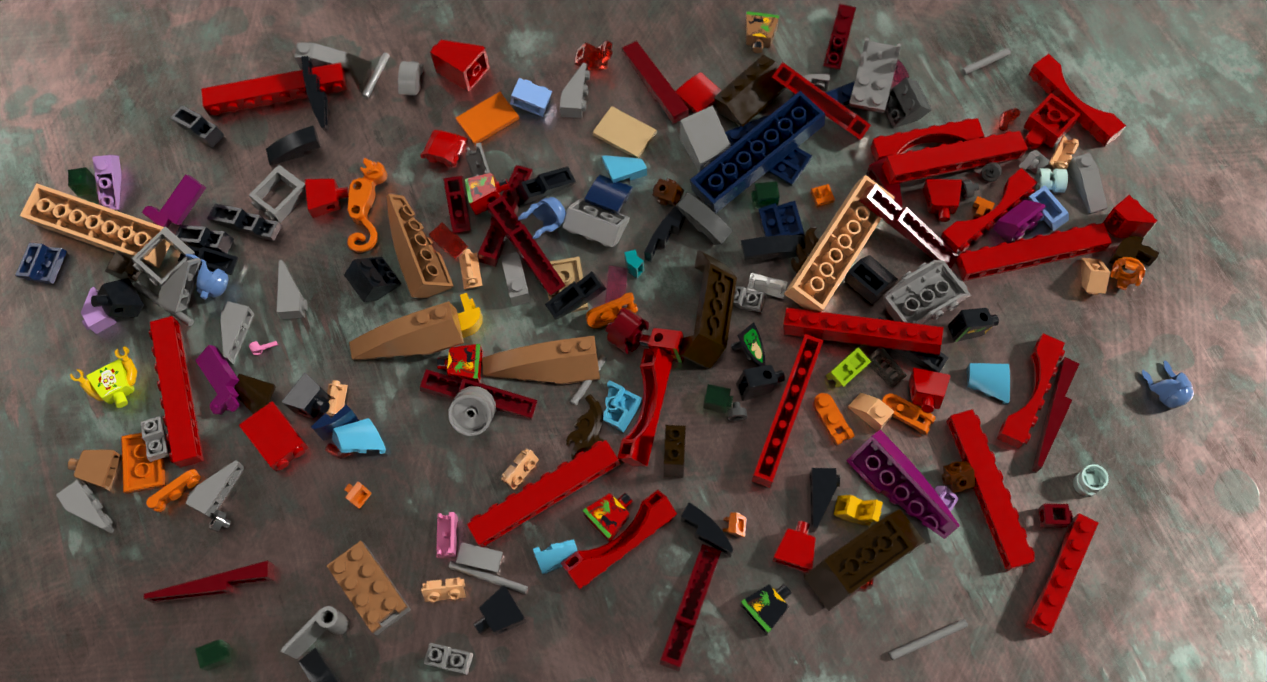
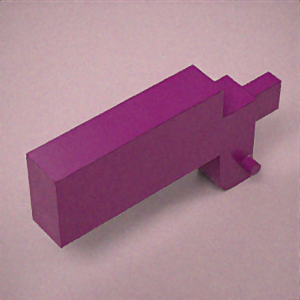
[142,174,207,228]
[195,345,240,415]

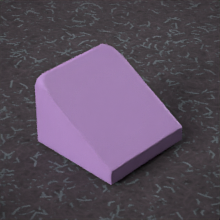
[934,485,959,512]

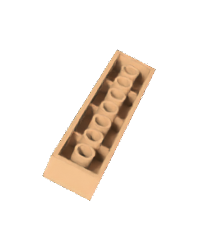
[784,175,895,312]
[20,183,171,268]

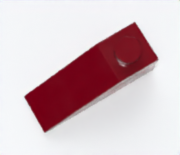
[866,156,903,208]
[443,176,471,233]

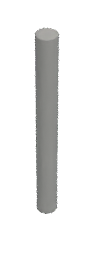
[133,282,194,327]
[449,561,528,594]
[889,619,968,660]

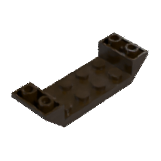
[680,250,737,369]
[804,509,926,611]

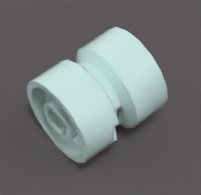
[1035,168,1068,193]
[1073,464,1109,497]

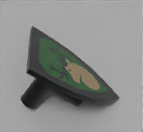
[731,322,765,367]

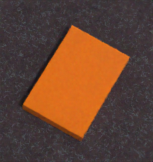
[455,91,519,146]
[121,432,166,494]

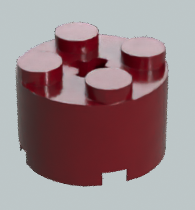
[605,308,649,354]

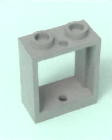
[249,165,306,223]
[132,226,195,287]

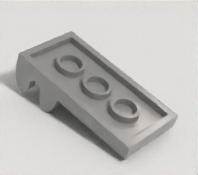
[849,38,901,113]

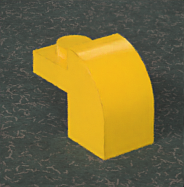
[458,293,483,338]
[833,495,883,526]

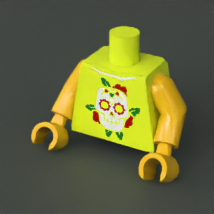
[70,346,137,408]

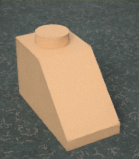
[1081,258,1111,295]
[848,393,895,432]

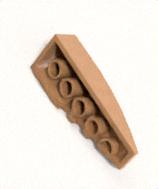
[387,194,454,298]
[349,301,464,360]
[482,336,600,385]

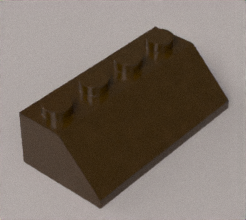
[714,55,786,127]

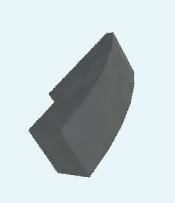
[676,192,732,245]

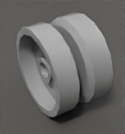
[448,386,496,436]

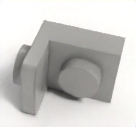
[1019,150,1050,174]

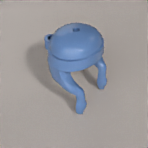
[518,197,566,239]
[185,254,229,300]
[1142,361,1194,408]

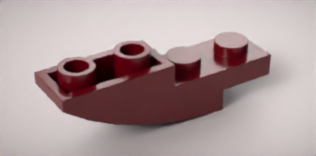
[823,4,856,70]

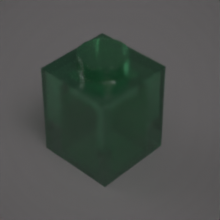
[68,167,96,196]
[751,181,780,208]
[703,384,734,413]
[195,639,232,671]

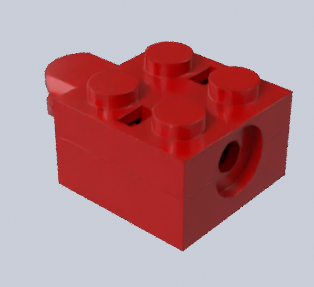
[1023,93,1081,150]

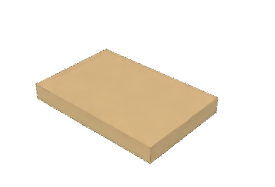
[592,106,657,158]
[548,257,589,316]

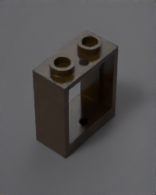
[664,425,686,478]

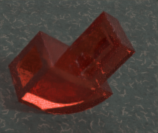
[575,40,613,71]

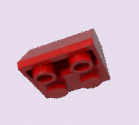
[1103,195,1158,238]

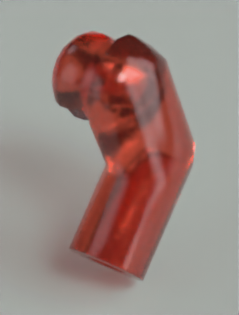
[999,108,1020,131]
[325,443,353,459]

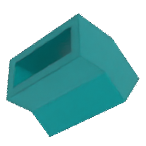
[624,249,644,278]

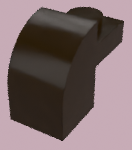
[1109,236,1159,270]
[105,252,140,282]

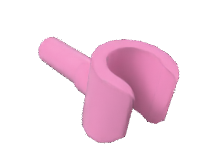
[249,341,278,356]

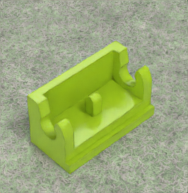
[825,347,871,388]

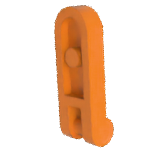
[585,292,638,329]
[813,393,854,446]
[882,393,936,435]
[146,469,201,513]

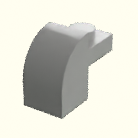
[398,61,424,95]

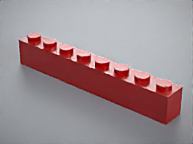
[201,62,348,116]
[882,131,1028,185]
[956,223,1112,282]
[783,307,944,355]
[149,316,203,468]
[752,334,824,488]
[946,409,1035,572]
[467,440,620,547]

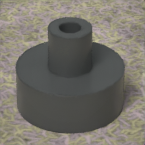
[981,162,1002,182]
[961,179,979,199]
[727,402,747,421]
[209,510,231,531]

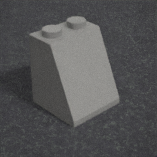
[680,106,731,172]

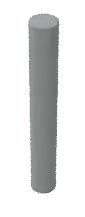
[962,48,1011,75]
[362,53,390,99]
[570,355,607,405]

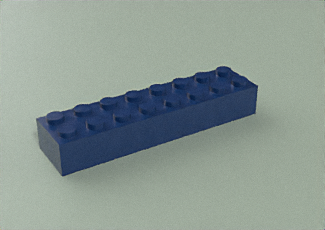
[690,91,825,214]

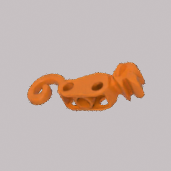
[347,158,388,253]

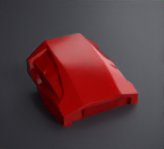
[420,130,468,167]

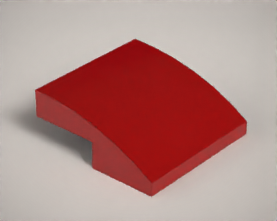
[675,72,722,113]

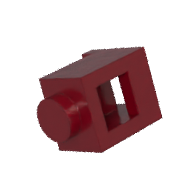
[1038,504,1073,528]

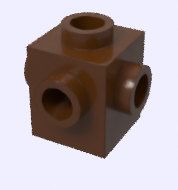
[652,178,684,206]
[942,460,976,493]

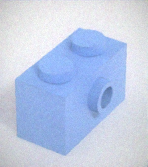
[510,78,552,117]
[1029,186,1069,231]

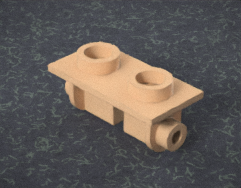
[1049,135,1079,169]
[459,249,483,290]
[323,380,348,418]
[501,449,539,490]
[421,577,466,602]

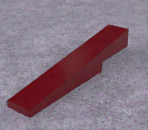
[622,41,689,124]
[478,165,533,267]
[859,184,959,269]
[487,195,566,296]
[1032,357,1079,473]
[420,369,538,419]
[660,544,721,672]
[143,560,274,602]

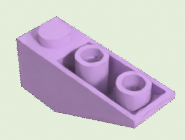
[92,155,122,210]

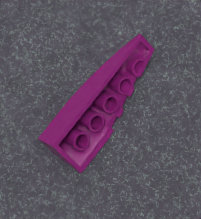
[846,429,960,539]

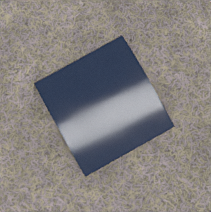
[769,147,813,185]
[584,175,633,215]
[758,200,805,237]
[15,243,67,284]
[311,405,360,441]

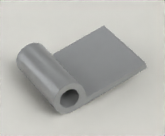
[281,606,350,659]

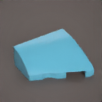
[602,155,647,183]
[966,363,1010,404]
[603,380,643,433]
[332,418,386,454]
[533,539,578,574]

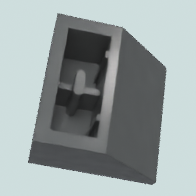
[885,77,932,128]

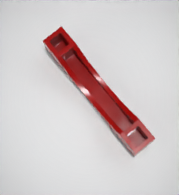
[1029,54,1126,147]
[772,62,871,140]
[870,118,985,162]
[940,168,1038,254]
[996,333,1065,449]
[617,347,673,467]
[560,490,677,589]
[1024,513,1099,637]

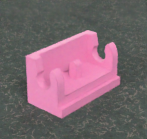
[436,512,458,558]

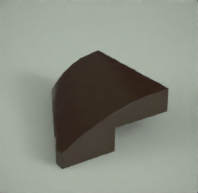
[234,373,276,414]

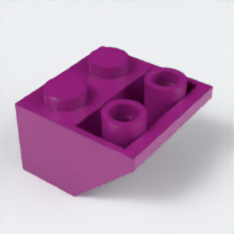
[993,200,1046,243]

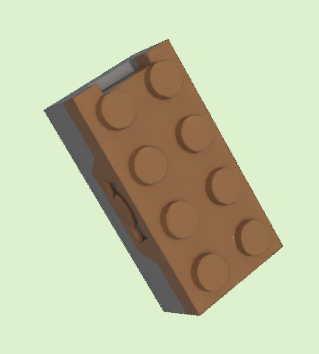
[326,541,411,635]

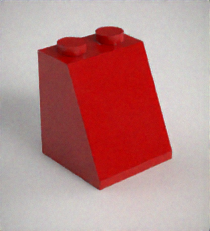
[430,40,490,92]
[239,401,309,471]

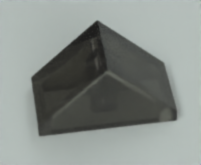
[345,53,372,92]

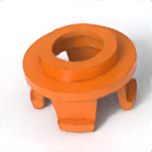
[1110,257,1145,290]

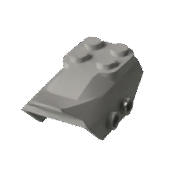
[883,260,972,325]

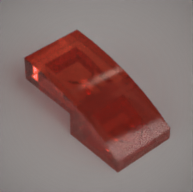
[429,222,468,259]

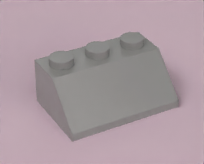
[562,198,630,247]

